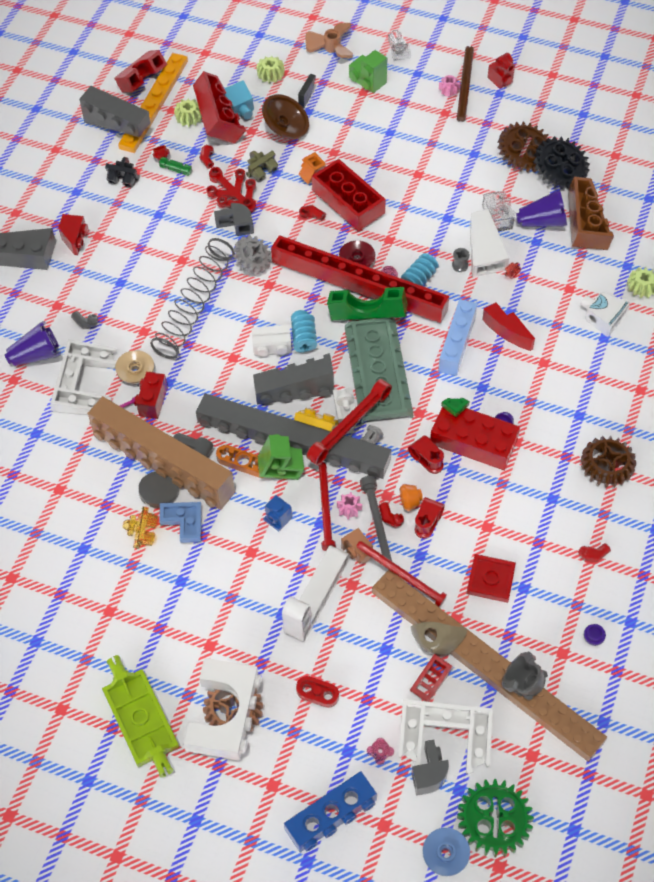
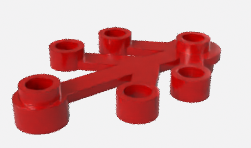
[206,167,256,213]

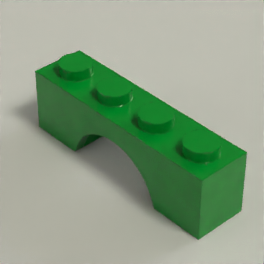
[327,287,408,320]

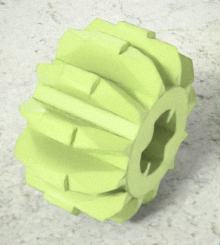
[256,56,285,83]
[174,98,202,127]
[627,267,654,299]

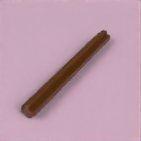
[457,46,474,122]

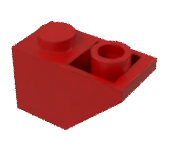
[58,214,88,255]

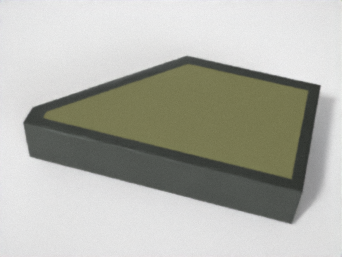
[298,74,316,108]

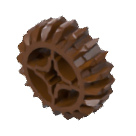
[580,436,637,488]

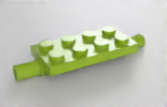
[102,655,179,778]

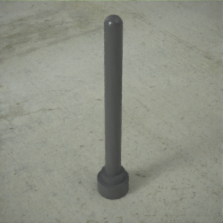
[360,476,392,561]

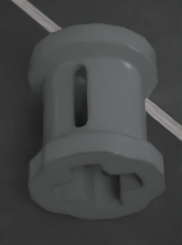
[452,248,470,272]

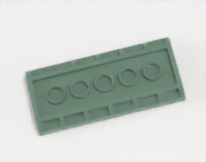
[345,318,413,424]

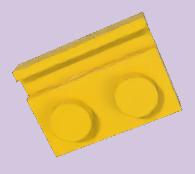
[294,408,339,431]

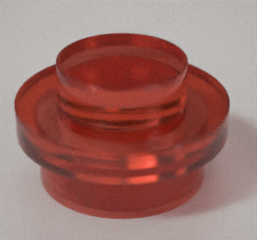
[504,262,522,279]

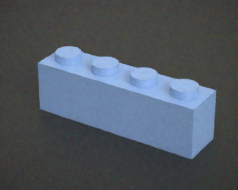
[438,299,478,376]

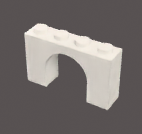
[183,658,261,761]

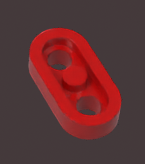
[296,676,339,708]

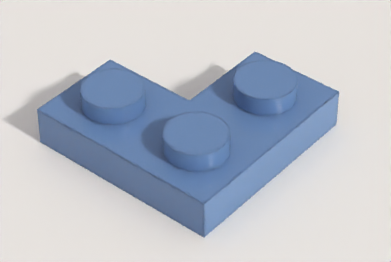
[159,502,202,543]

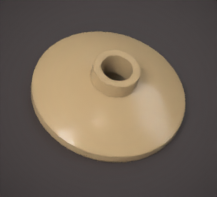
[115,350,154,383]

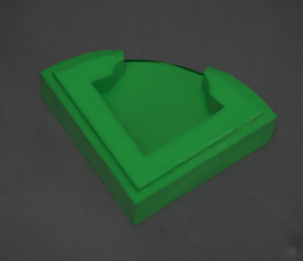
[441,398,470,417]

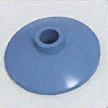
[423,828,470,876]

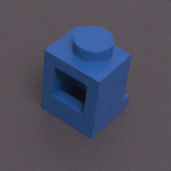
[263,495,292,532]

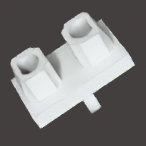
[333,387,356,422]

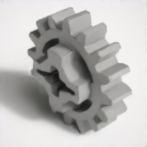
[233,235,272,274]

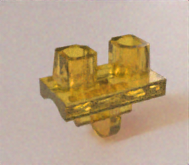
[122,506,158,549]

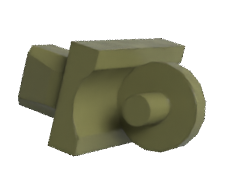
[246,150,278,182]

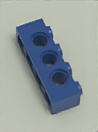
[284,771,377,853]

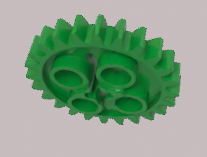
[457,779,534,857]

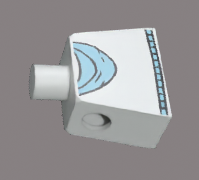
[580,292,630,337]

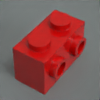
[134,371,168,419]

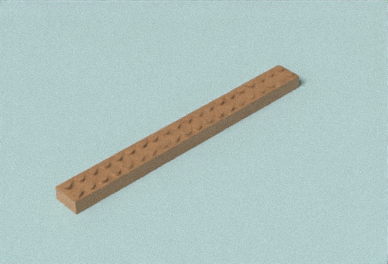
[372,570,607,762]

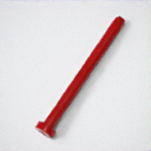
[318,462,336,551]
[356,541,447,607]

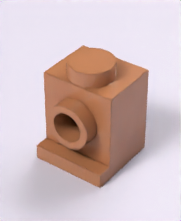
[341,528,373,564]

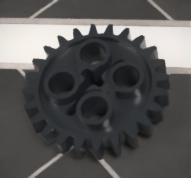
[533,136,590,190]

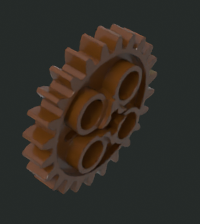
[497,121,552,173]

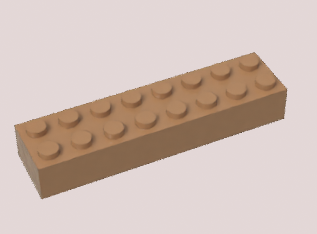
[87,396,235,510]

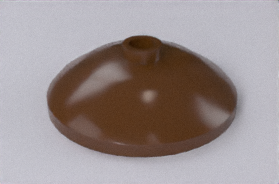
[262,94,309,139]

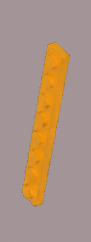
[118,53,188,153]

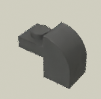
[214,203,254,236]
[411,739,449,796]

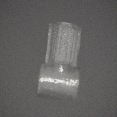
[388,30,411,61]

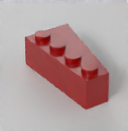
[193,71,246,144]

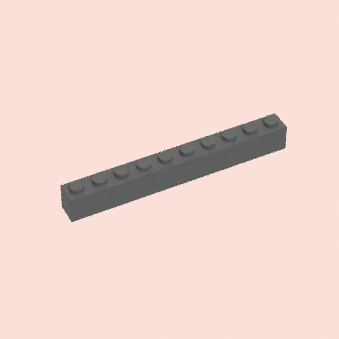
[196,393,392,479]

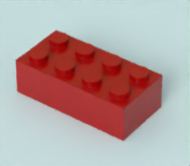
[312,158,386,231]
[430,407,520,471]

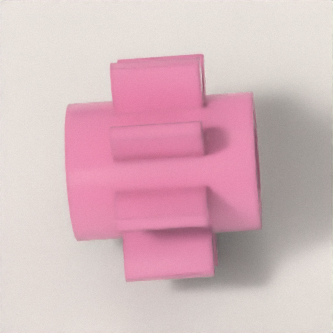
[439,75,460,97]
[337,492,362,519]

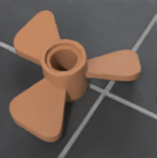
[305,23,353,58]

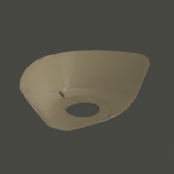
[410,622,467,656]

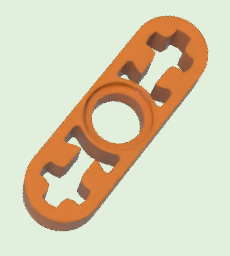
[216,445,266,478]

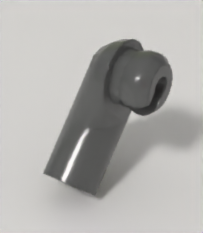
[71,311,98,328]

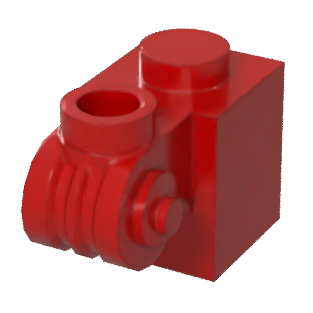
[487,53,515,89]

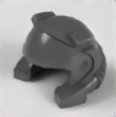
[502,651,548,700]

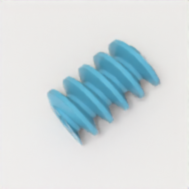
[401,253,439,286]
[291,310,317,353]

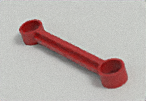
[306,379,392,465]

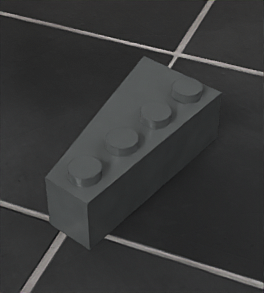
[79,86,150,137]
[0,228,56,270]
[253,353,334,405]

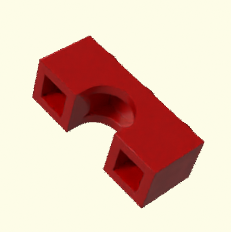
[114,50,168,93]

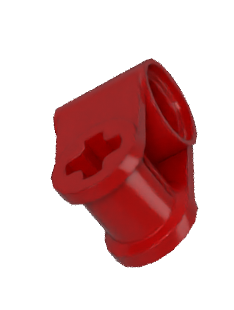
[408,435,444,474]
[414,497,445,539]

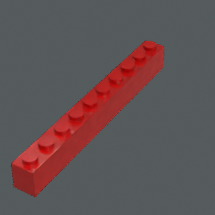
[271,235,449,323]

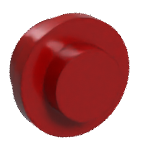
[152,145,170,160]

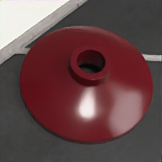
[339,240,376,267]

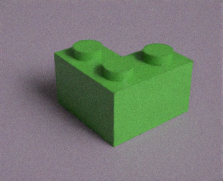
[349,50,388,93]
[257,434,304,480]

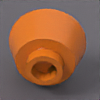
[399,484,423,512]

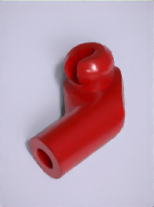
[199,144,214,169]
[299,205,326,221]
[379,502,404,527]
[578,543,611,562]

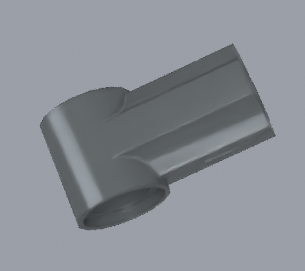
[173,432,214,458]

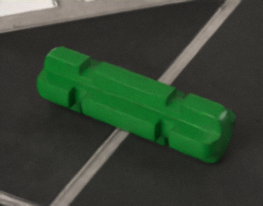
[159,157,192,176]

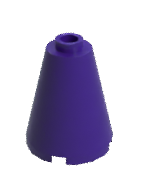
[516,190,567,227]
[4,321,61,366]

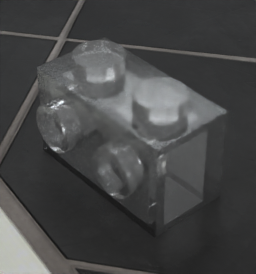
[482,190,516,232]

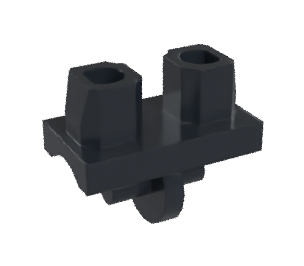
[105,157,140,188]

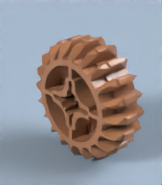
[203,688,263,735]

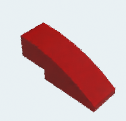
[482,302,535,351]

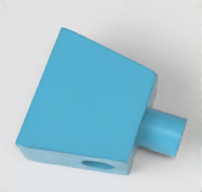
[224,80,254,119]

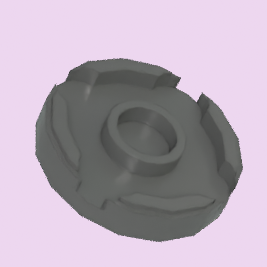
[139,471,179,508]

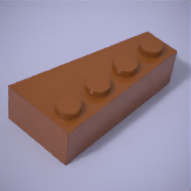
[568,177,614,250]

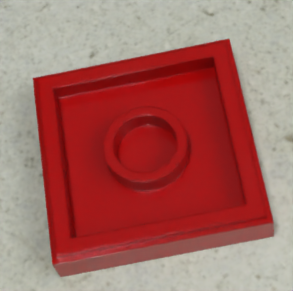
[466,554,516,603]

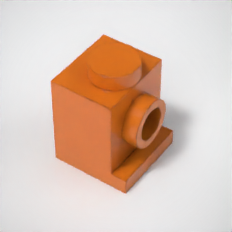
[299,152,327,184]

